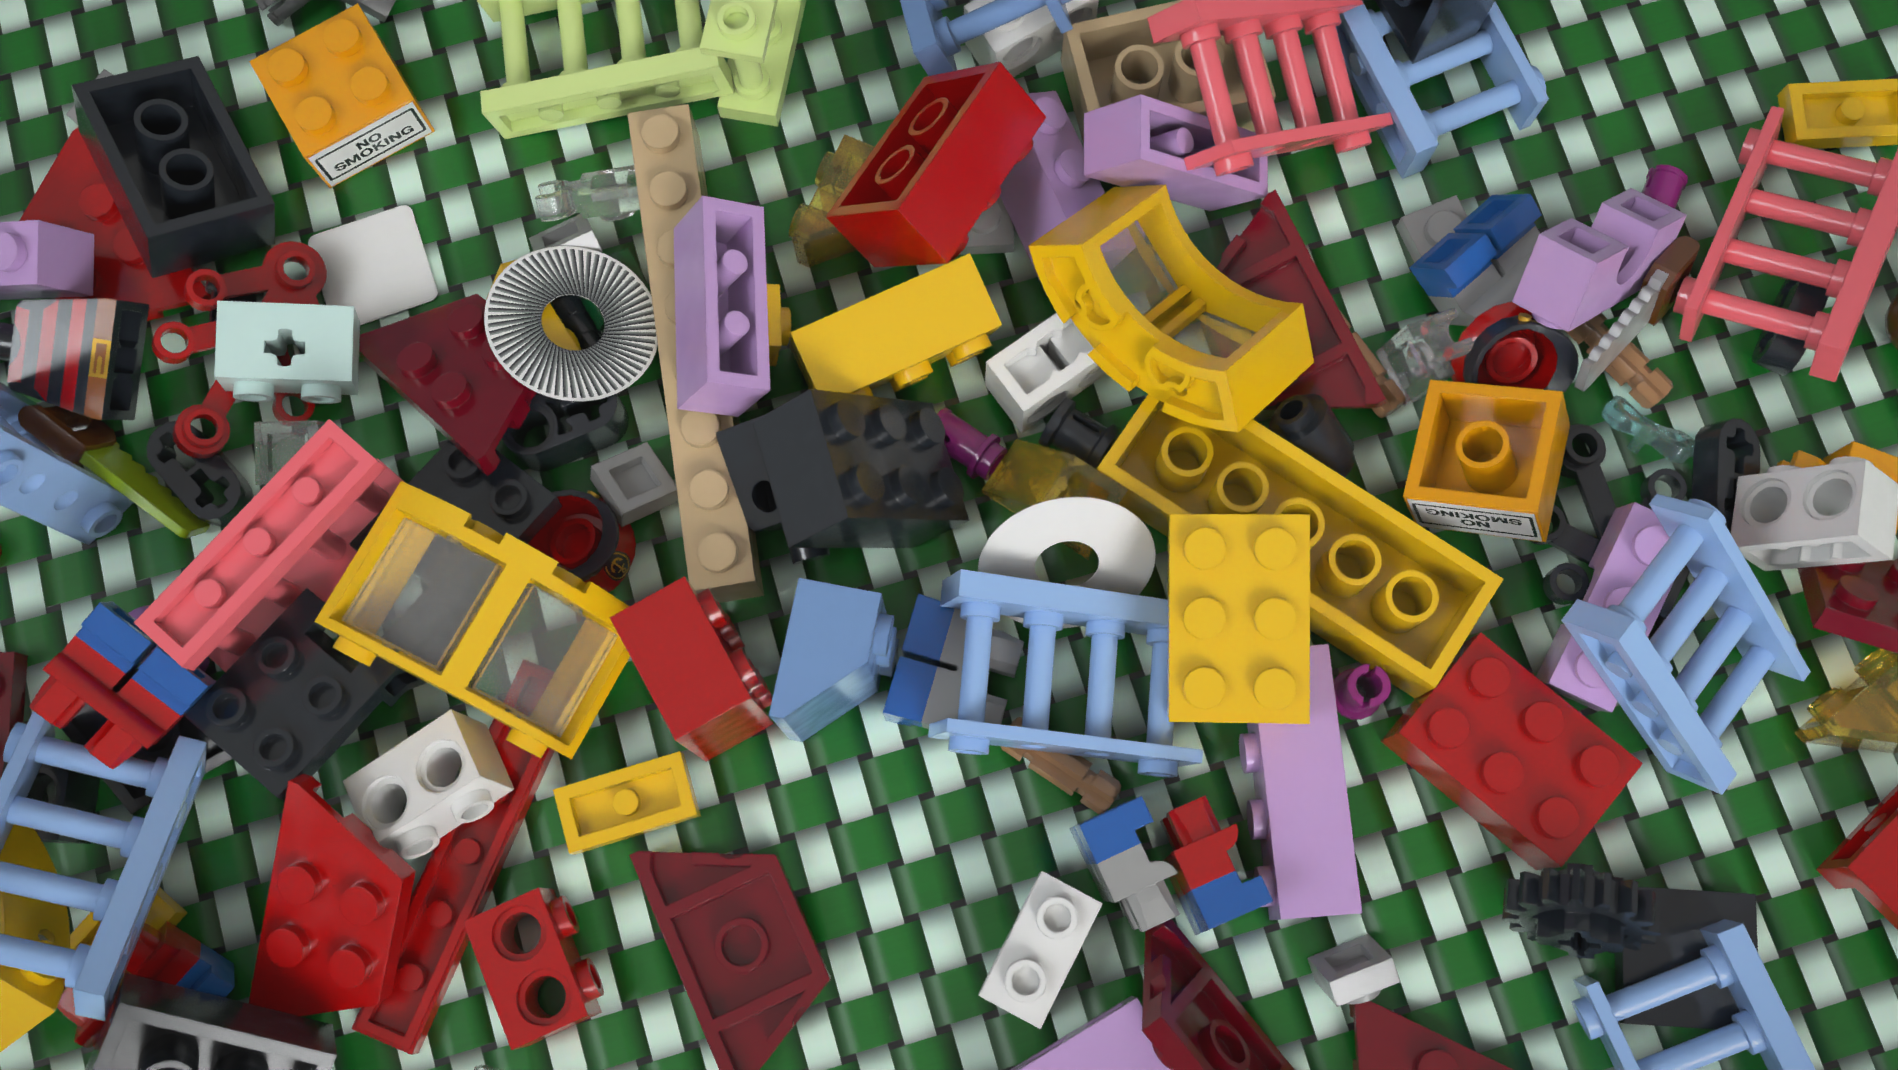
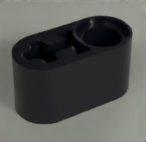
[502,394,629,471]

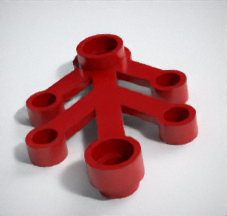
[152,241,327,458]

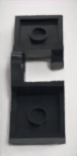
[184,441,562,802]

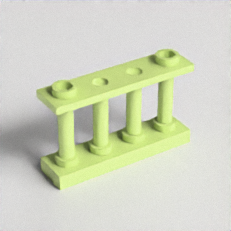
[477,0,734,139]
[700,0,806,127]

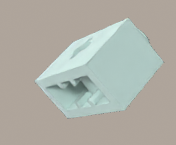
[214,300,360,404]

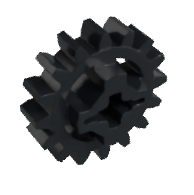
[1502,863,1661,959]

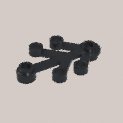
[1529,424,1690,640]

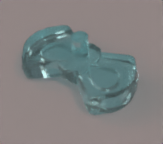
[1601,395,1696,463]

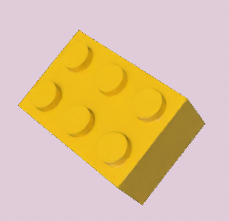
[789,253,1002,396]
[1167,514,1310,724]

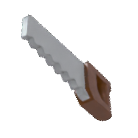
[1574,236,1700,391]

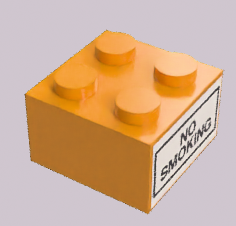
[249,3,435,188]
[1403,380,1570,542]

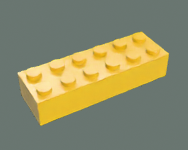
[1092,388,1503,699]

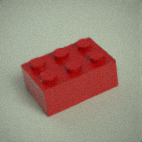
[826,62,1046,268]
[609,576,774,762]
[1381,632,1643,870]

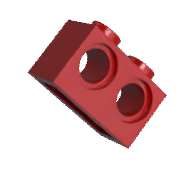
[463,887,604,1050]

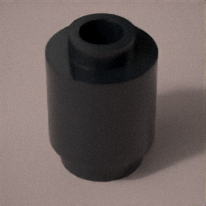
[1268,394,1355,477]

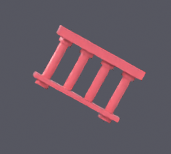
[1147,0,1393,176]
[1673,106,1898,382]
[134,419,406,672]

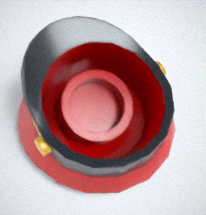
[1450,301,1579,393]
[528,489,636,593]

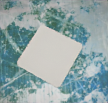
[308,205,438,325]

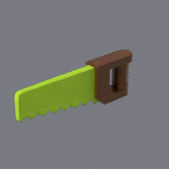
[18,404,210,538]

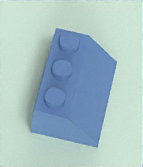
[769,578,899,742]

